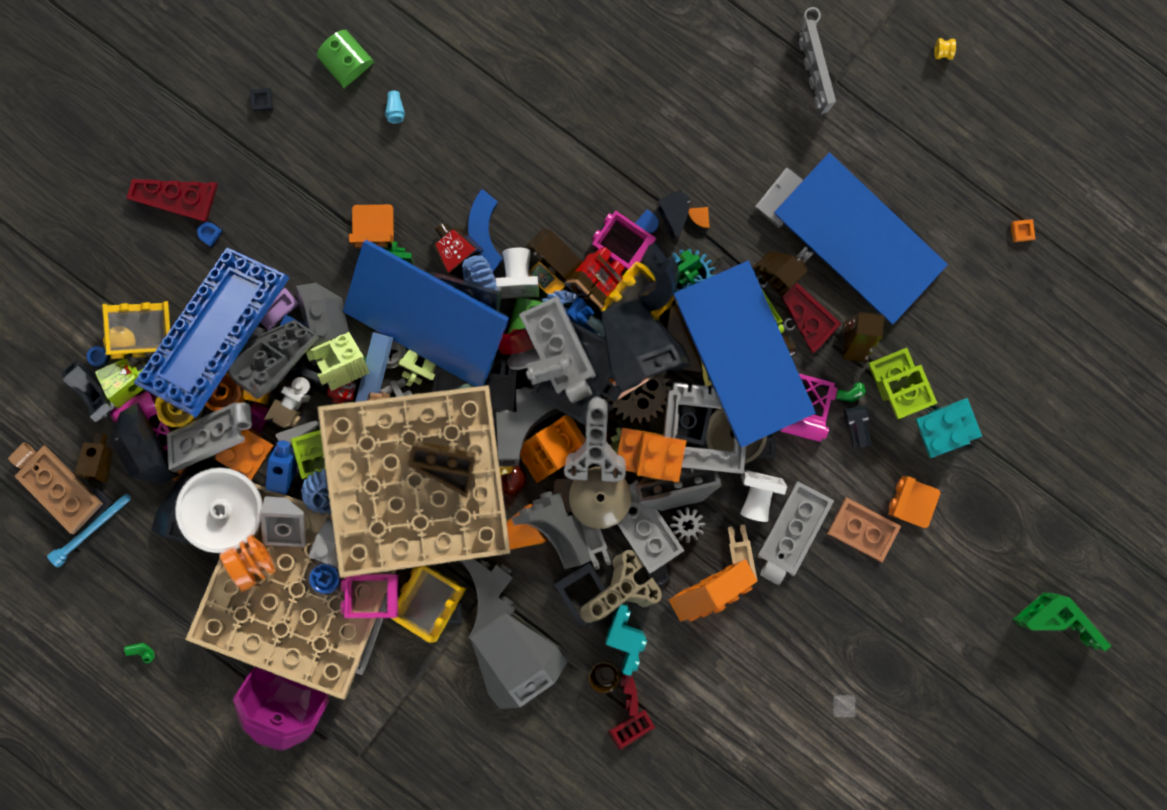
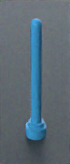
[47,494,131,568]

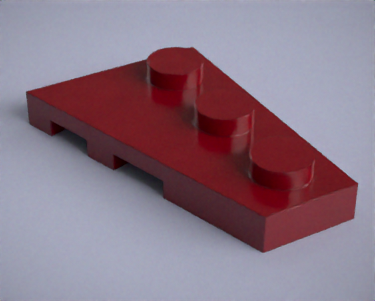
[782,282,841,354]

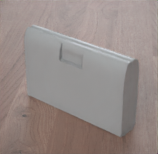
[755,168,803,228]

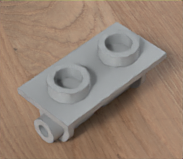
[527,352,573,384]

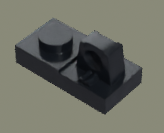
[288,359,328,395]

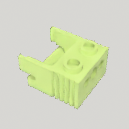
[306,332,370,391]

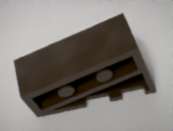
[526,228,583,290]
[752,251,808,296]
[666,305,703,374]
[842,313,884,362]
[407,440,476,499]

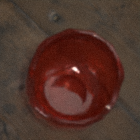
[500,466,527,495]

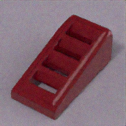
[608,709,655,750]

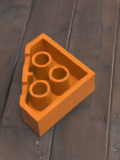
[669,559,758,622]

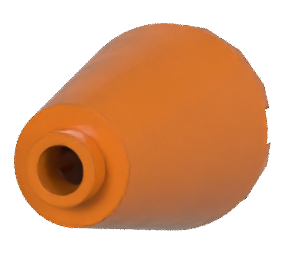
[506,504,549,549]

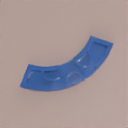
[468,189,504,273]

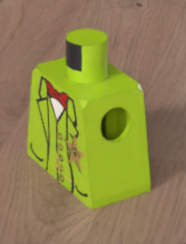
[95,359,146,409]

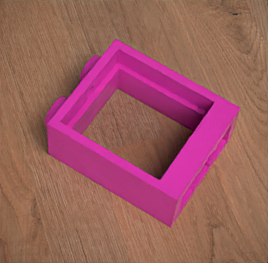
[591,211,656,271]
[341,575,398,618]

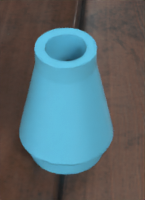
[385,91,405,123]

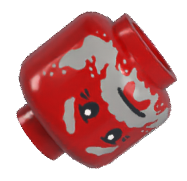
[327,381,356,404]

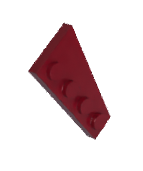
[127,179,218,222]

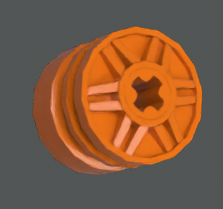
[220,534,276,592]

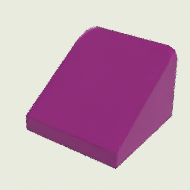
[250,402,270,433]

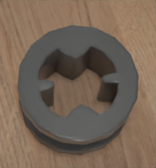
[795,246,814,263]

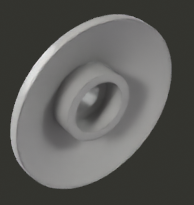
[507,348,541,370]

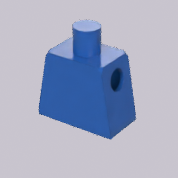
[266,440,297,494]

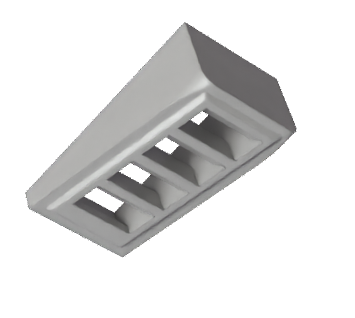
[275,421,321,447]

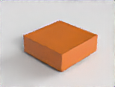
[1011,219,1035,243]

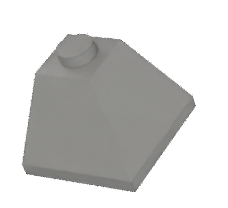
[260,497,306,547]
[309,519,339,568]

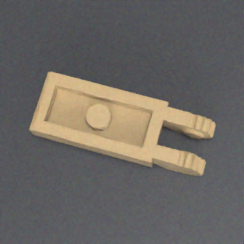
[728,524,757,579]

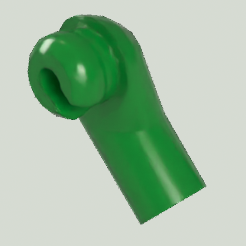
[835,383,866,402]
[124,643,155,663]

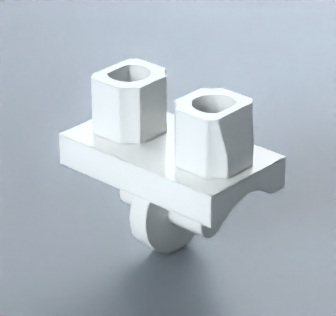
[281,377,311,410]

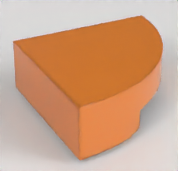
[688,207,709,229]

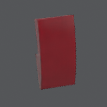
[498,329,535,355]
[620,674,638,716]

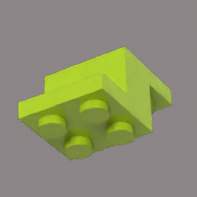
[868,348,937,419]
[291,430,326,479]

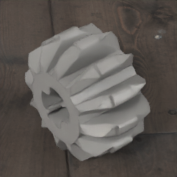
[670,507,705,543]

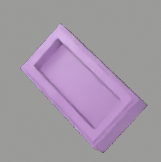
[260,288,299,331]

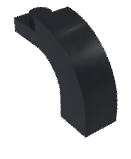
[638,243,680,312]
[61,359,115,422]

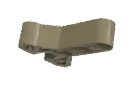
[580,550,662,623]

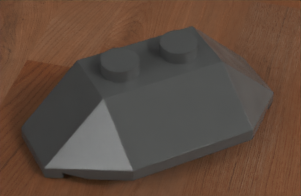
[295,283,349,366]
[635,467,721,511]

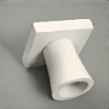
[496,248,539,299]
[740,469,787,522]

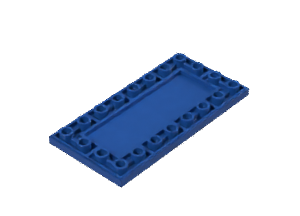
[773,152,948,325]
[343,240,509,387]
[134,248,289,417]
[673,260,816,447]

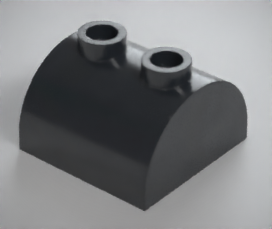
[675,404,712,445]

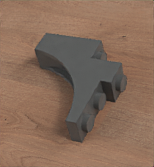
[496,387,563,467]
[511,491,592,569]
[460,558,515,640]

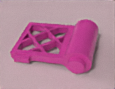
[780,374,838,442]
[110,391,171,450]

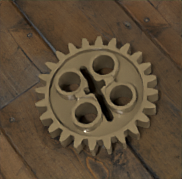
[606,371,672,423]

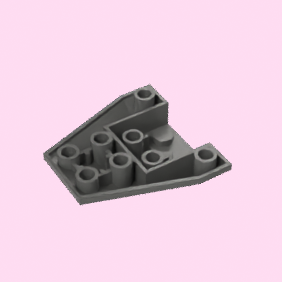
[227,320,318,399]
[470,612,568,709]

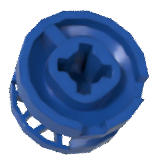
[309,564,341,594]

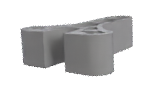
[564,398,626,482]

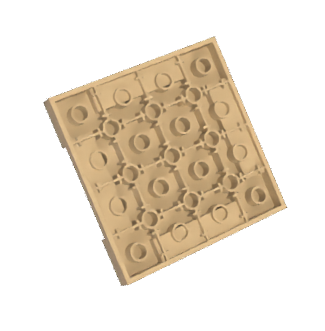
[318,386,510,577]
[186,483,397,699]

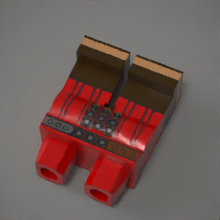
[565,247,624,310]

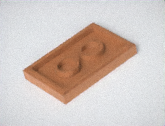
[827,497,901,562]

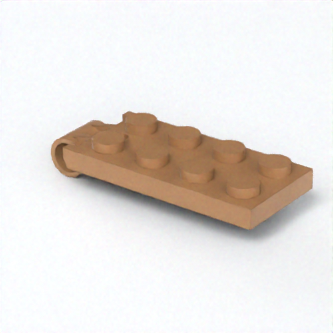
[8,442,103,534]

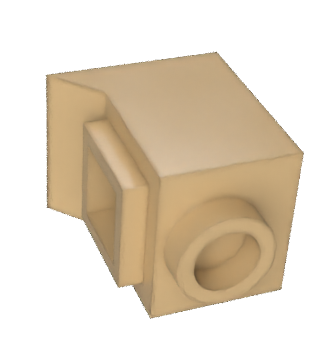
[264,400,301,428]

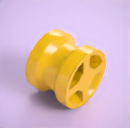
[934,38,956,60]

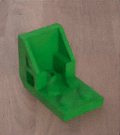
[1013,593,1111,651]

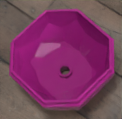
[233,666,329,750]

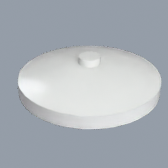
[176,468,263,553]

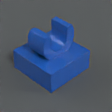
[566,297,594,326]

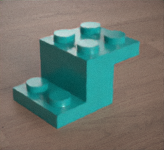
[915,398,982,458]
[605,602,647,676]

